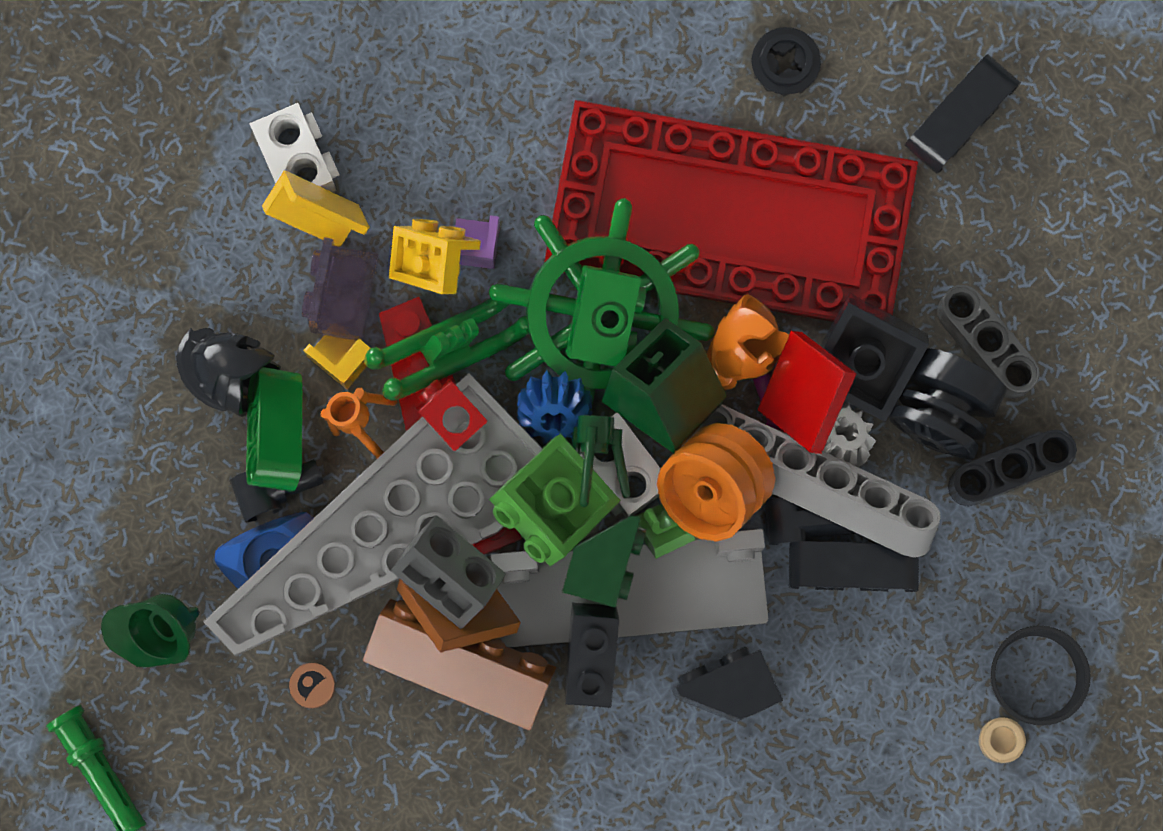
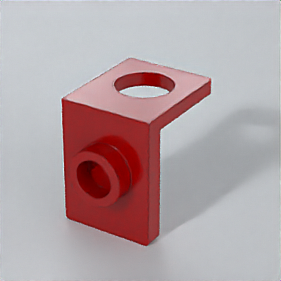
[415,378,487,451]

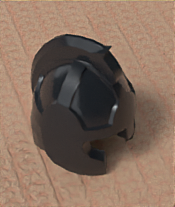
[176,328,281,417]

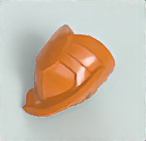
[707,294,789,390]

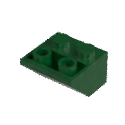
[602,318,727,454]
[562,515,647,607]

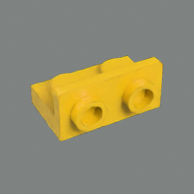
[389,219,481,294]

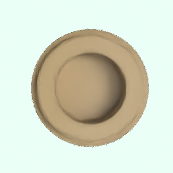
[979,717,1026,763]

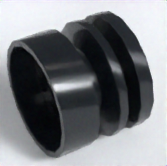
[889,348,1007,460]

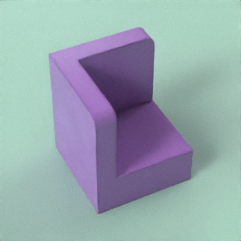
[455,215,500,269]

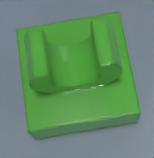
[636,504,695,559]

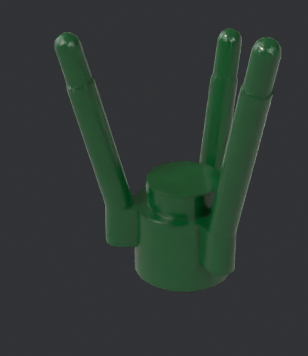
[571,415,631,507]

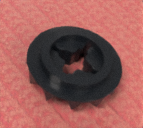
[751,27,821,97]

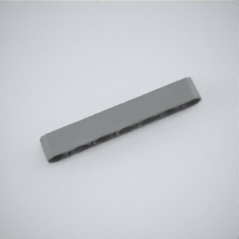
[681,405,941,557]

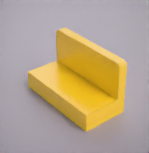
[262,170,369,248]

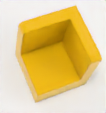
[303,324,370,390]

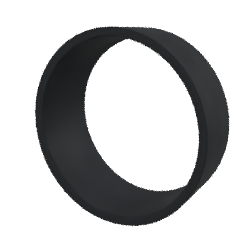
[990,626,1091,725]

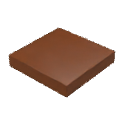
[397,579,521,653]

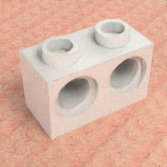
[249,103,339,192]
[579,413,660,518]

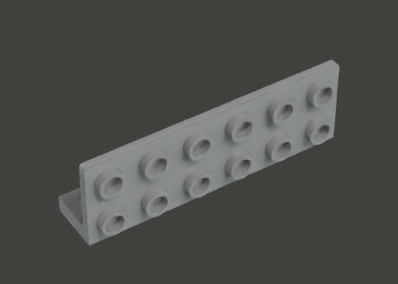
[491,529,768,648]

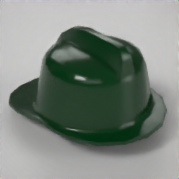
[101,594,200,667]

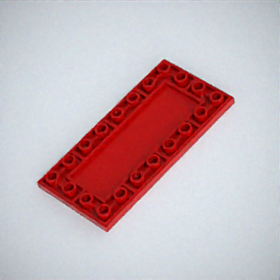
[544,100,918,322]

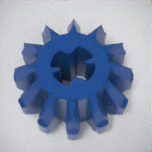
[517,370,592,445]

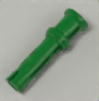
[46,705,147,831]

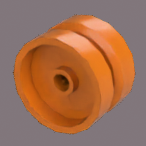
[657,423,776,542]

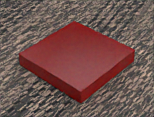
[758,331,856,454]

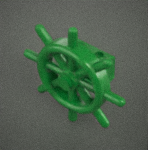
[489,199,715,411]

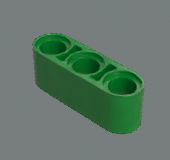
[246,367,303,492]

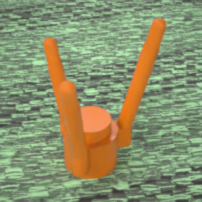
[321,388,397,459]

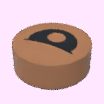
[289,663,336,709]

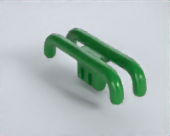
[364,298,529,400]

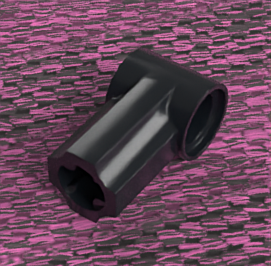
[765,498,856,545]

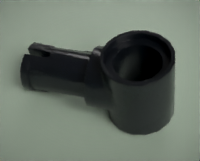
[230,459,324,523]

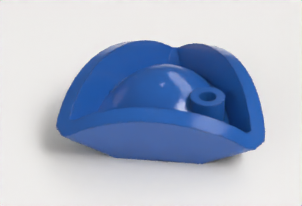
[214,512,314,589]

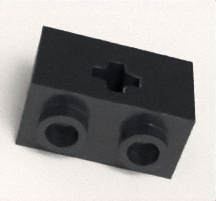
[564,602,619,708]

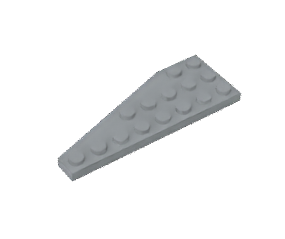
[204,373,542,656]

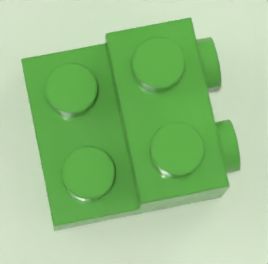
[489,434,621,566]

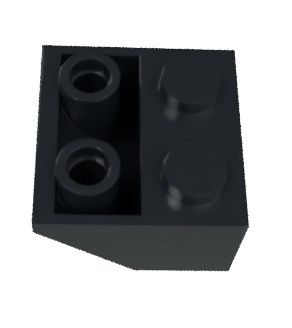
[672,646,783,722]

